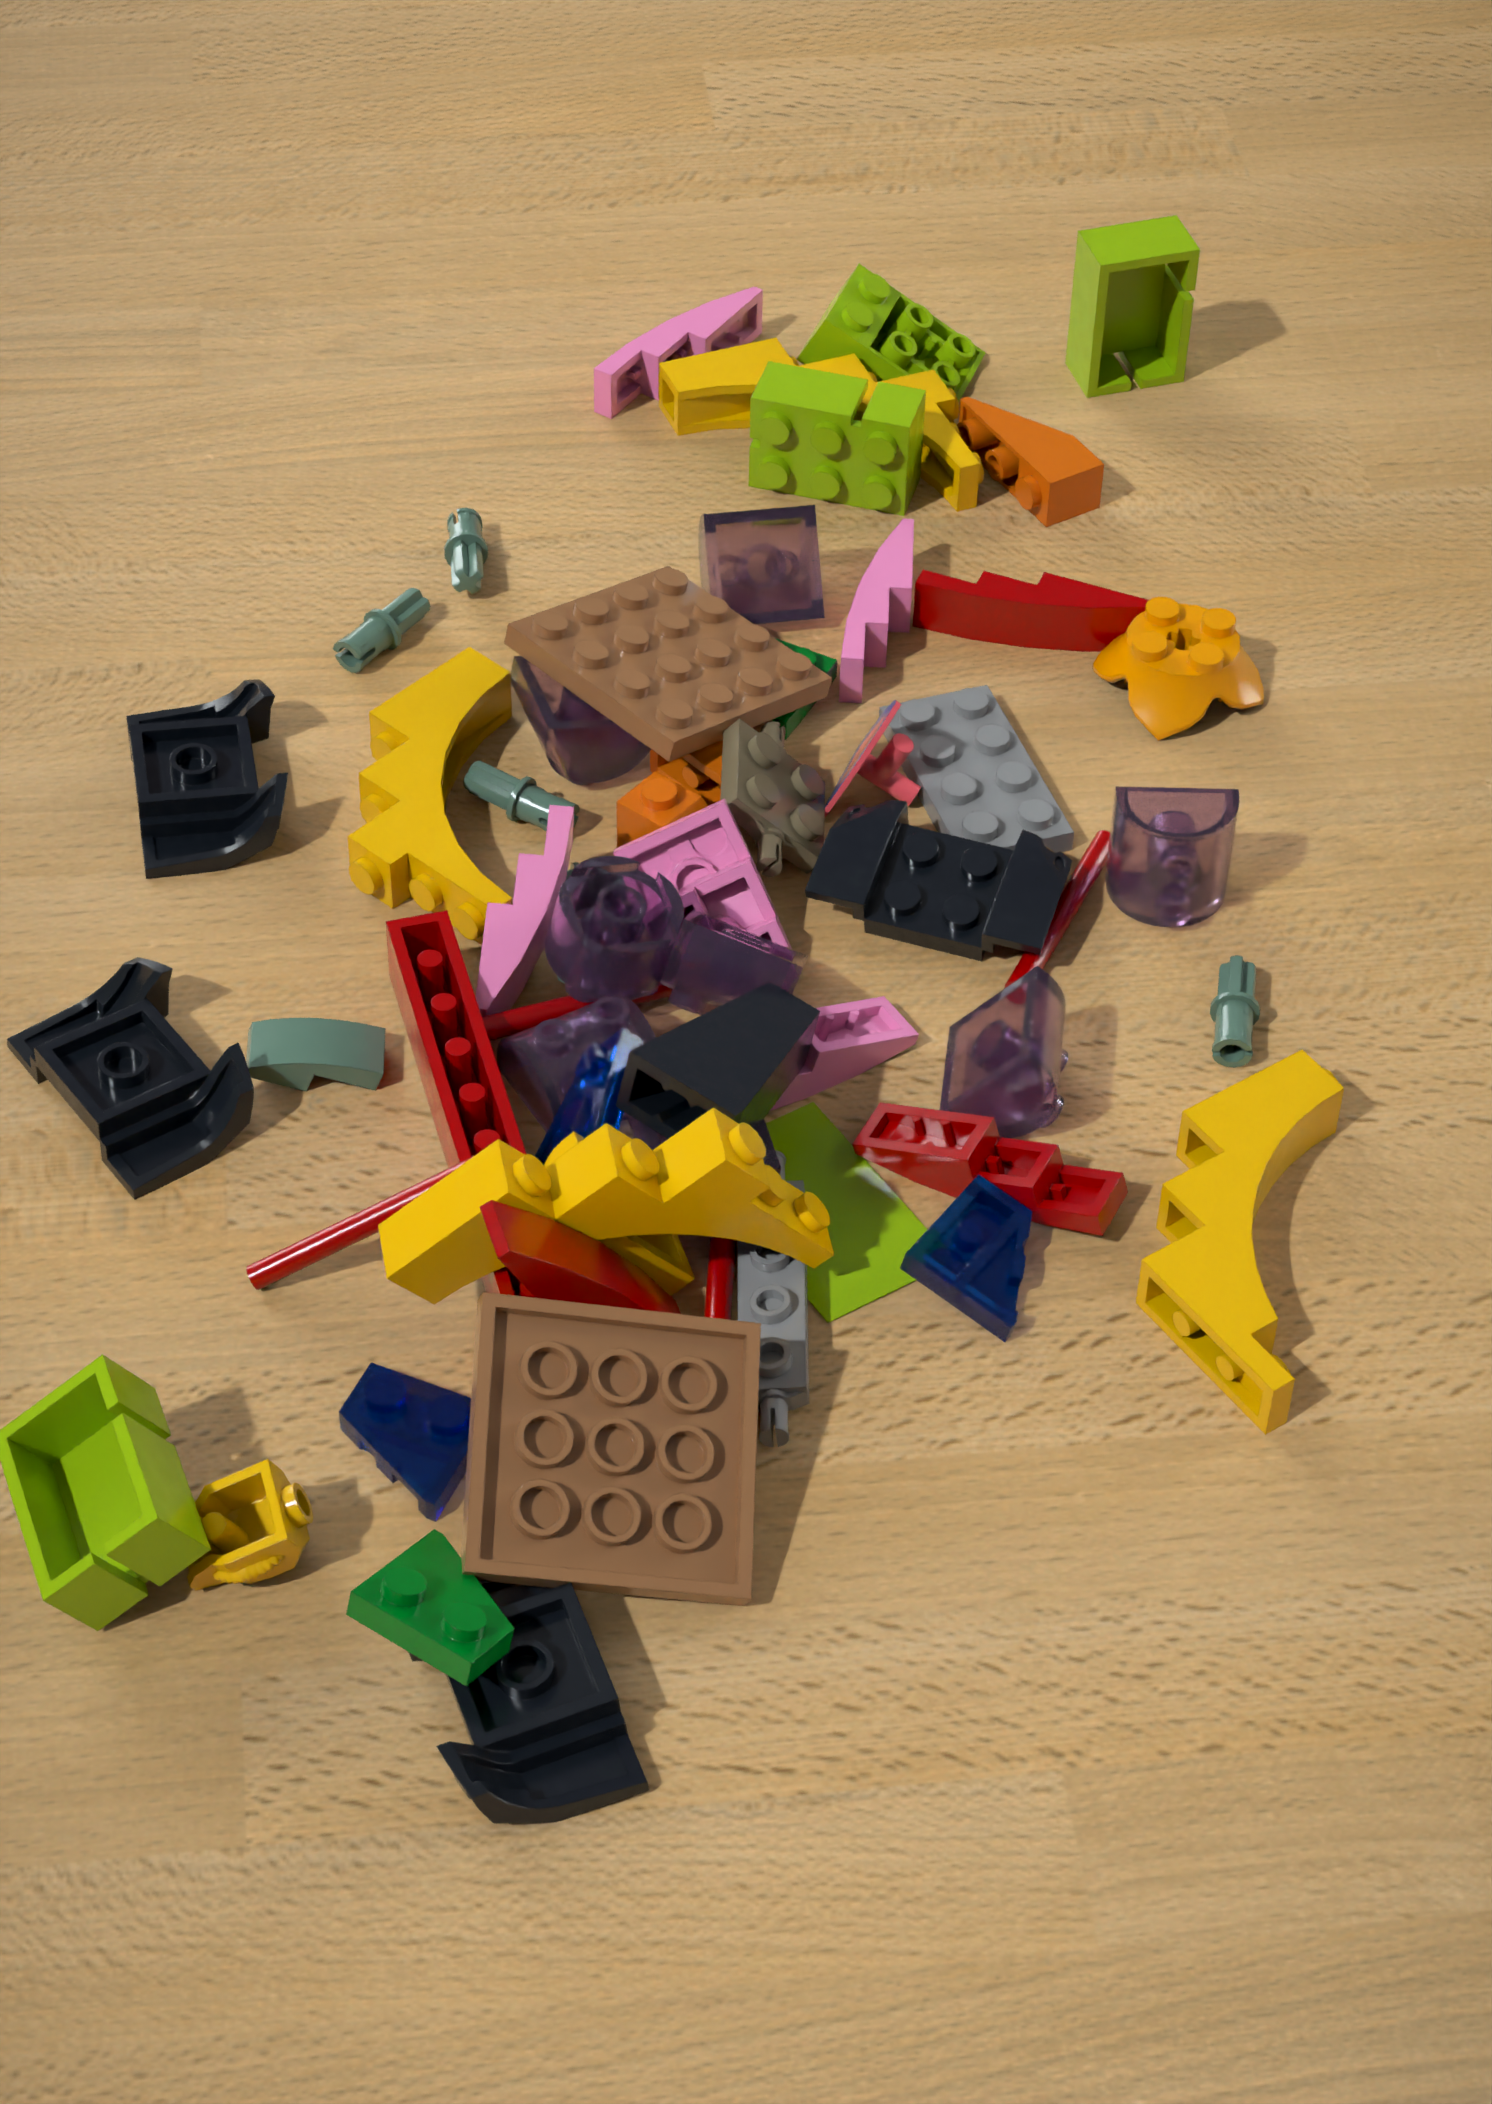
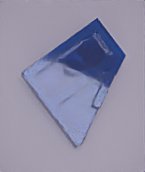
[535,1028,644,1165]
[900,1174,1033,1342]
[339,1362,471,1522]

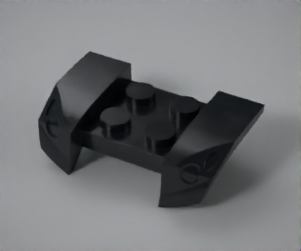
[126,679,288,879]
[805,800,1073,961]
[7,957,254,1200]
[408,1581,649,1824]

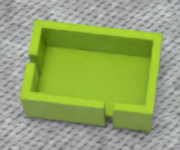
[1065,215,1200,398]
[749,361,926,516]
[0,1354,211,1631]

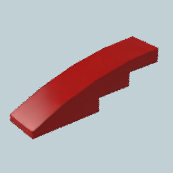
[912,569,1149,652]
[852,1102,1128,1236]
[480,1200,681,1314]

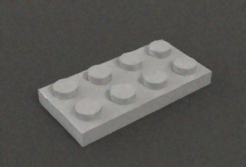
[879,685,1074,853]

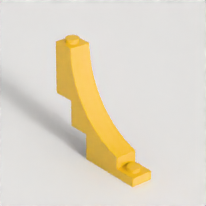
[1136,1050,1344,1435]

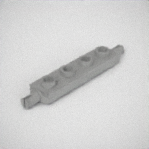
[738,1150,809,1447]

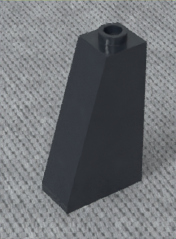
[616,981,820,1139]

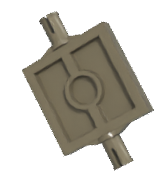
[720,718,825,877]

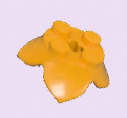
[1092,597,1264,740]

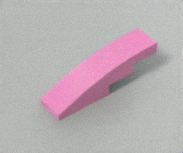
[594,286,763,419]
[839,519,914,703]
[476,805,574,1016]
[770,996,919,1111]

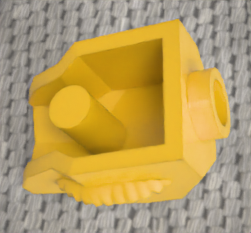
[187,1459,313,1591]

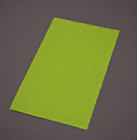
[755,1102,955,1323]

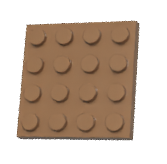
[504,566,832,762]
[461,1292,761,1606]

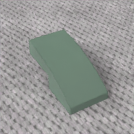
[246,1018,386,1091]

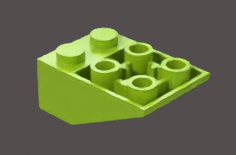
[796,264,986,403]

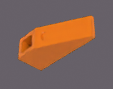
[957,396,1104,527]

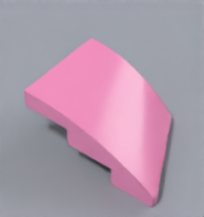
[613,799,800,975]

